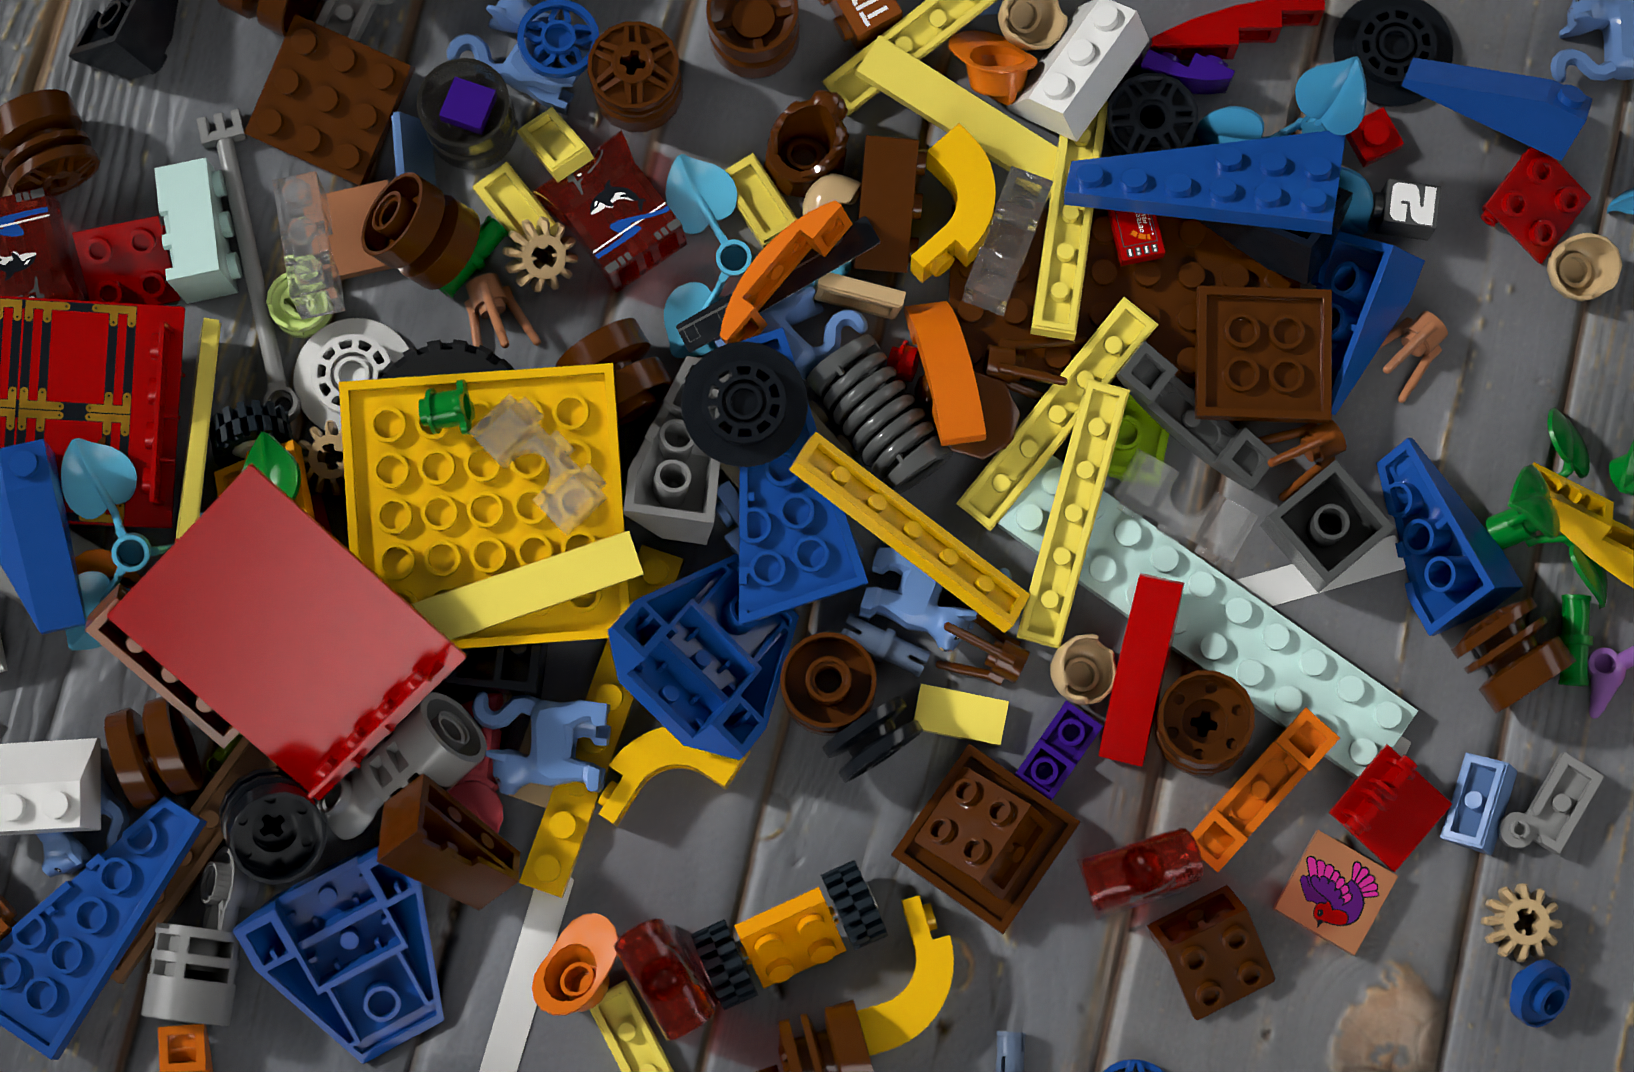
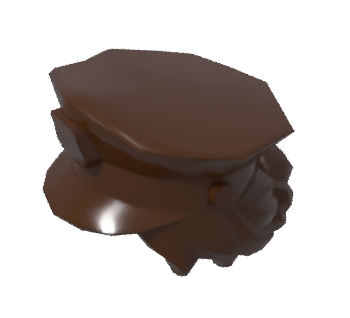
[764,90,849,198]
[914,371,1020,460]

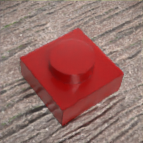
[1346,107,1405,168]

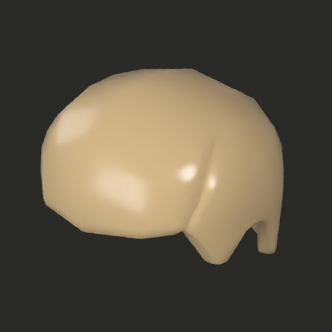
[998,0,1068,51]
[803,173,862,215]
[1547,233,1623,302]
[1050,634,1117,706]

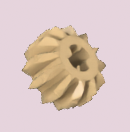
[502,217,578,292]
[298,420,345,496]
[1481,883,1563,962]

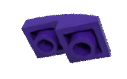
[1138,49,1235,94]
[1014,700,1104,801]

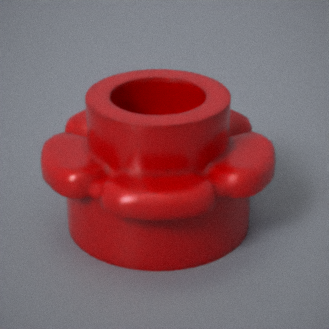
[887,340,920,382]

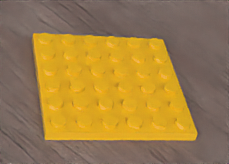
[339,363,630,649]

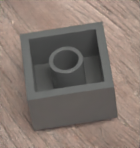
[1260,460,1395,593]

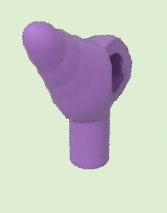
[1588,645,1634,719]

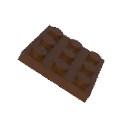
[244,14,415,186]
[1195,285,1332,424]
[891,744,1081,935]

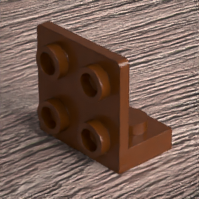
[915,767,1052,901]
[1147,885,1275,1020]

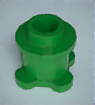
[418,380,475,435]

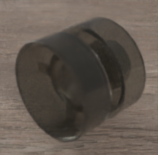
[417,58,518,170]

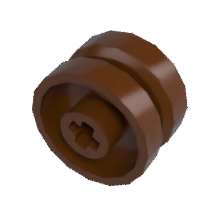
[104,696,203,809]

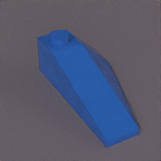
[1311,231,1425,415]

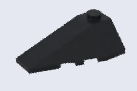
[1198,187,1353,285]

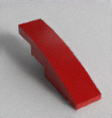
[1147,0,1325,60]
[1098,573,1185,767]

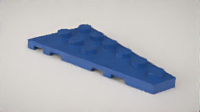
[1064,131,1346,235]
[739,327,868,626]
[0,797,207,1060]

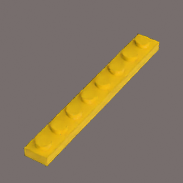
[519,545,685,898]

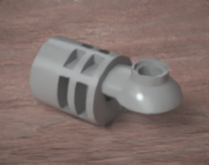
[317,692,487,840]
[141,846,259,1026]

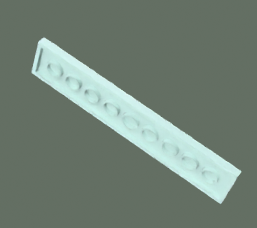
[997,455,1418,779]

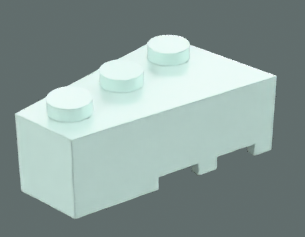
[154,157,242,304]

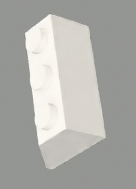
[1006,0,1149,142]
[0,738,101,836]

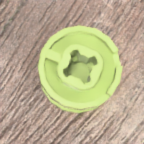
[266,270,334,338]

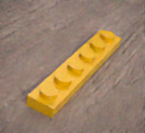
[789,432,1031,633]

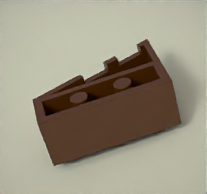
[854,135,927,273]
[377,773,520,910]

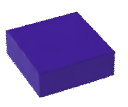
[439,77,498,135]

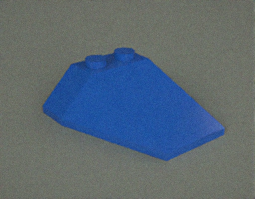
[608,554,799,760]
[233,846,444,1064]

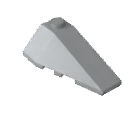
[623,356,729,545]

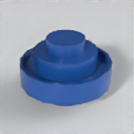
[1509,959,1571,1028]

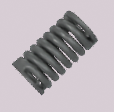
[806,334,953,494]

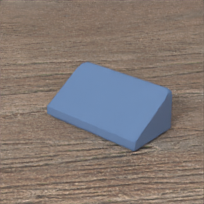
[391,112,437,187]
[1440,752,1517,855]

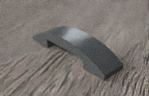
[1116,341,1277,490]

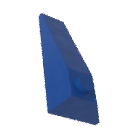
[1401,58,1593,161]
[1376,438,1524,636]
[0,439,87,635]

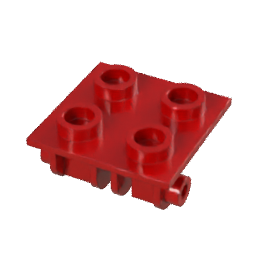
[1480,147,1592,264]
[72,215,181,305]
[1328,744,1452,872]

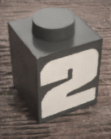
[1371,179,1441,241]

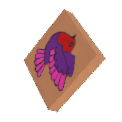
[1272,830,1398,956]

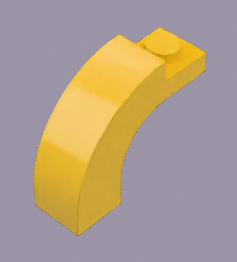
[910,123,996,283]
[598,727,751,827]
[857,895,954,1056]

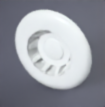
[294,318,409,433]

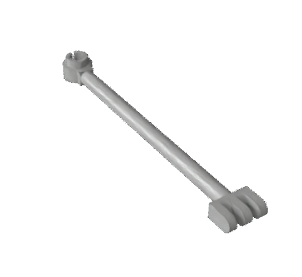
[197,108,301,422]

